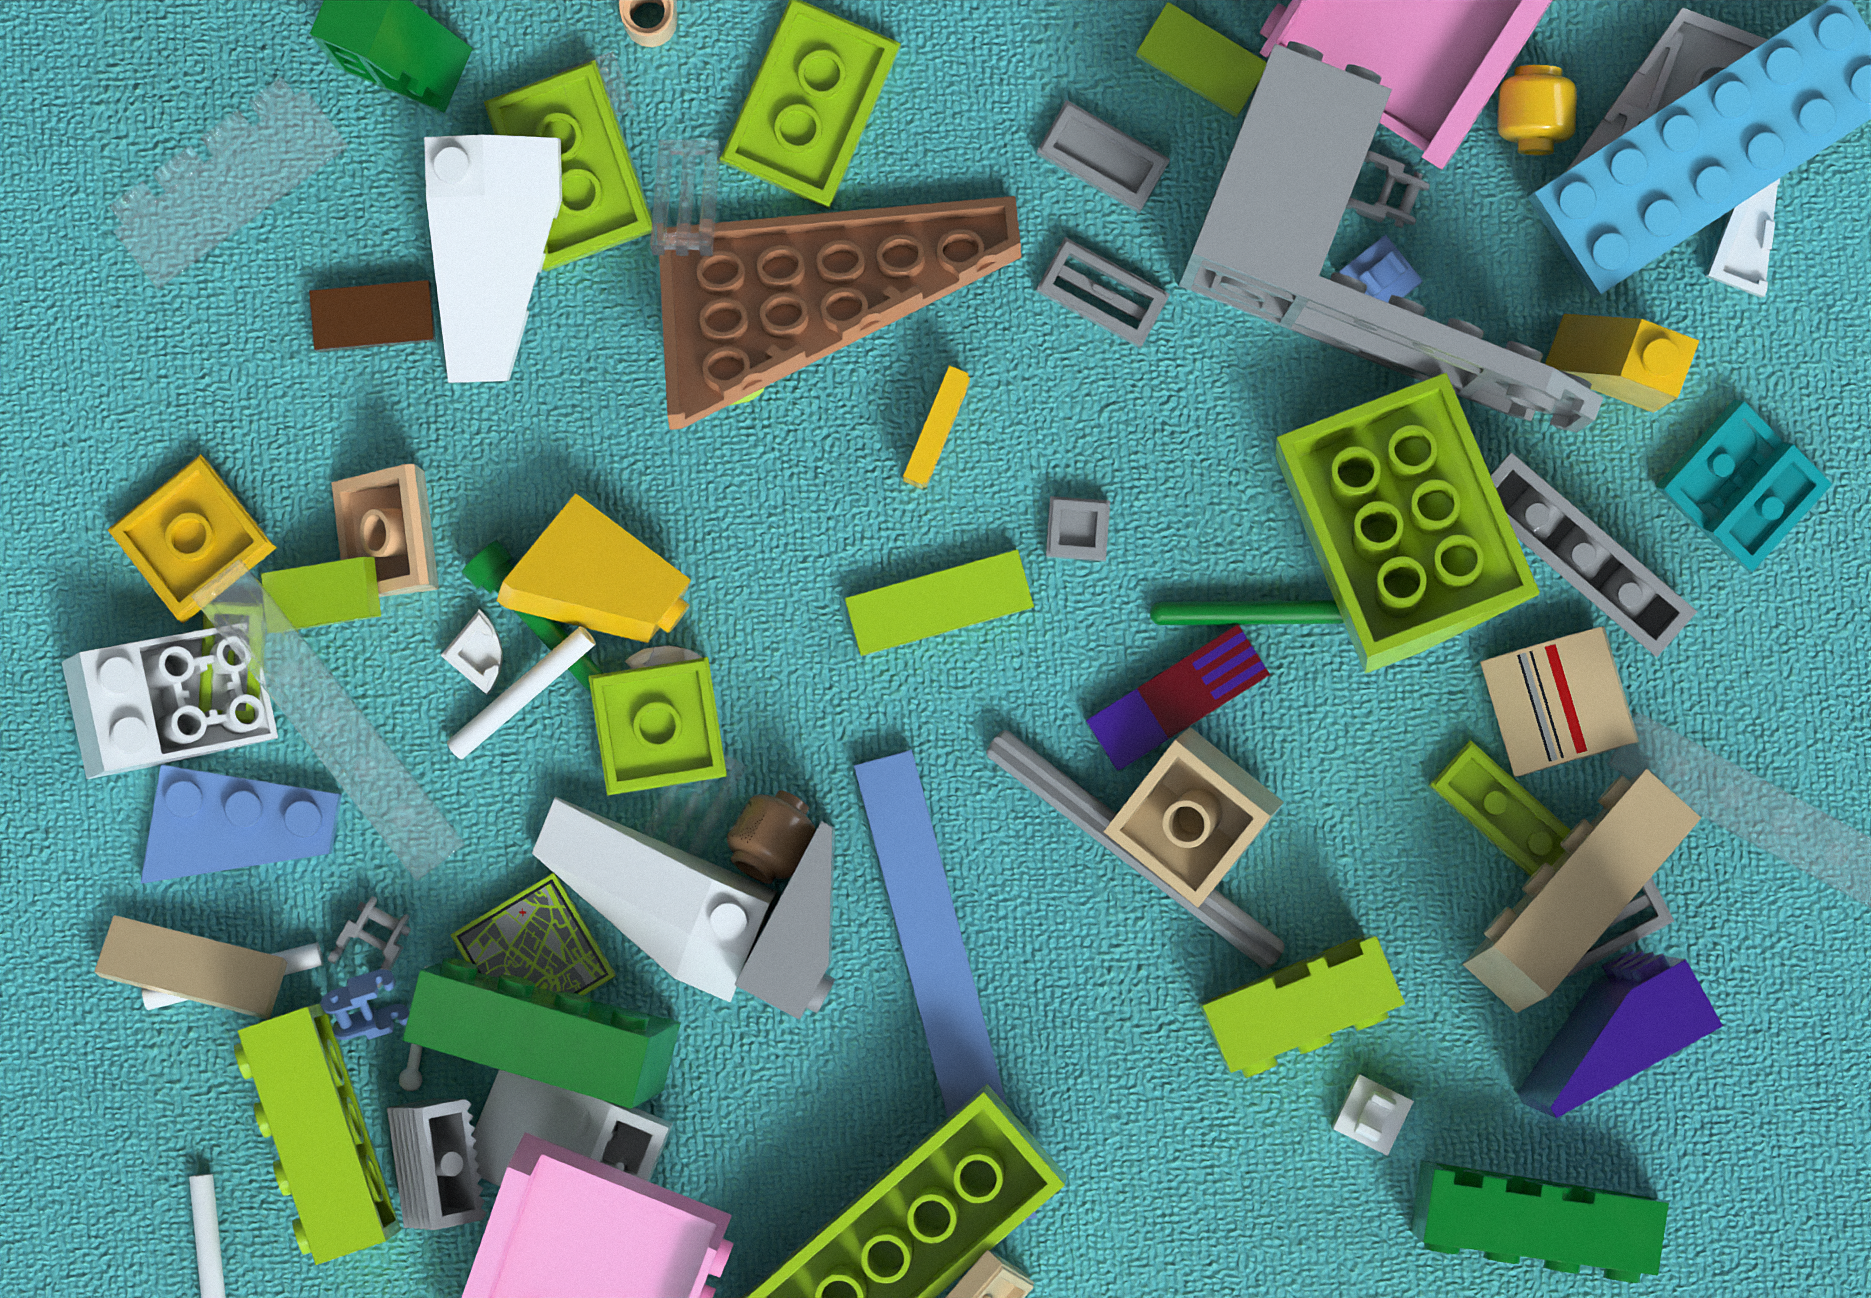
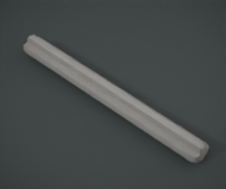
[986,730,1285,969]

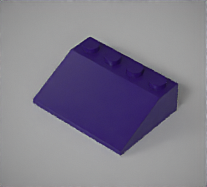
[1517,949,1723,1118]

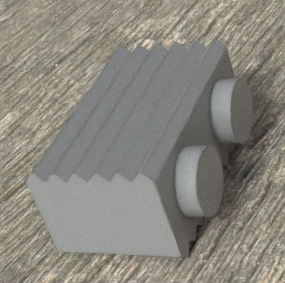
[387,1098,487,1230]

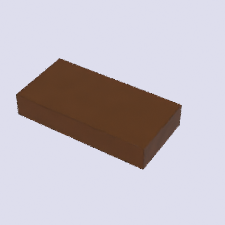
[309,280,436,352]

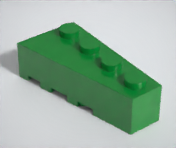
[403,958,681,1109]

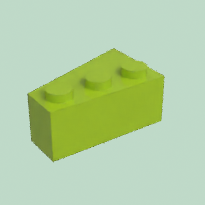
[1199,933,1405,1078]

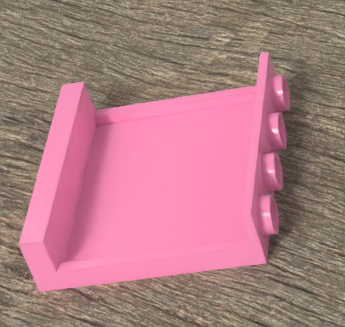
[1259,0,1553,170]
[462,1132,734,1298]

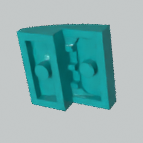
[1655,399,1833,572]

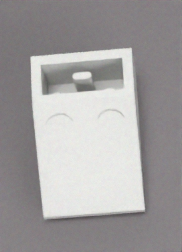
[62,621,278,779]
[472,1070,673,1187]

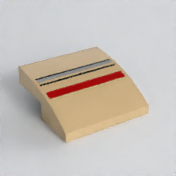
[1480,627,1639,777]

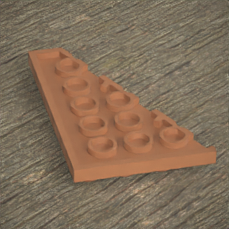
[658,196,1021,430]

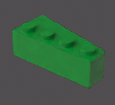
[1410,1160,1669,1283]

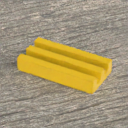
[903,365,970,490]

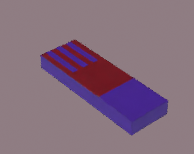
[1085,625,1270,772]

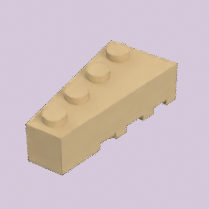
[1462,769,1701,1013]

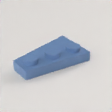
[140,765,342,884]

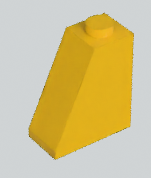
[1544,314,1699,413]
[497,493,691,643]

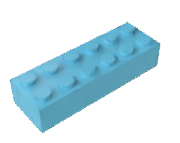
[1527,0,1871,298]

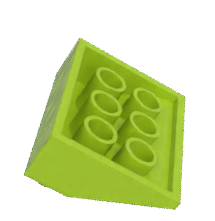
[1276,372,1540,674]

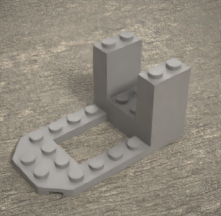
[1179,41,1603,433]

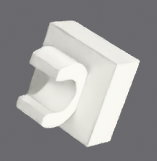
[1331,1073,1414,1156]

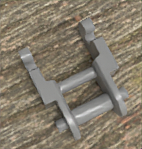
[1346,151,1430,228]
[328,896,411,989]

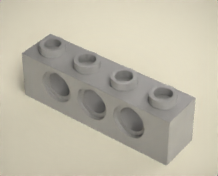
[1490,452,1698,657]

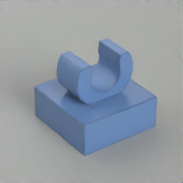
[1338,235,1423,303]

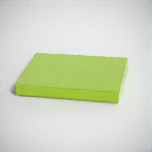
[720,0,901,209]
[484,60,657,272]

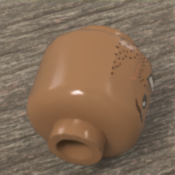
[727,790,816,884]

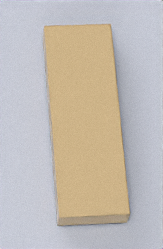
[94,915,288,1020]

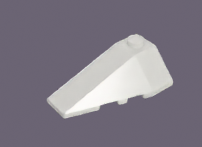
[424,135,562,383]
[532,797,777,1002]

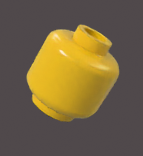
[1497,65,1577,155]

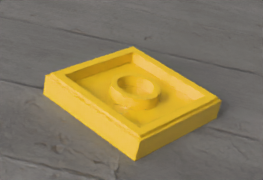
[107,454,277,624]

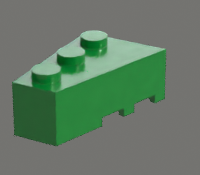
[309,0,473,113]

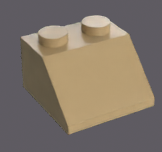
[1103,727,1284,908]

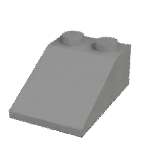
[734,821,836,1020]

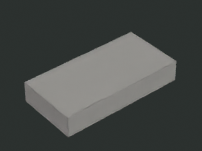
[1036,100,1170,214]

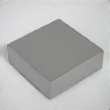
[1046,496,1110,562]

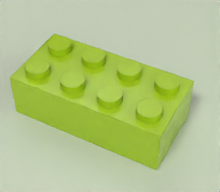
[234,1003,401,1265]

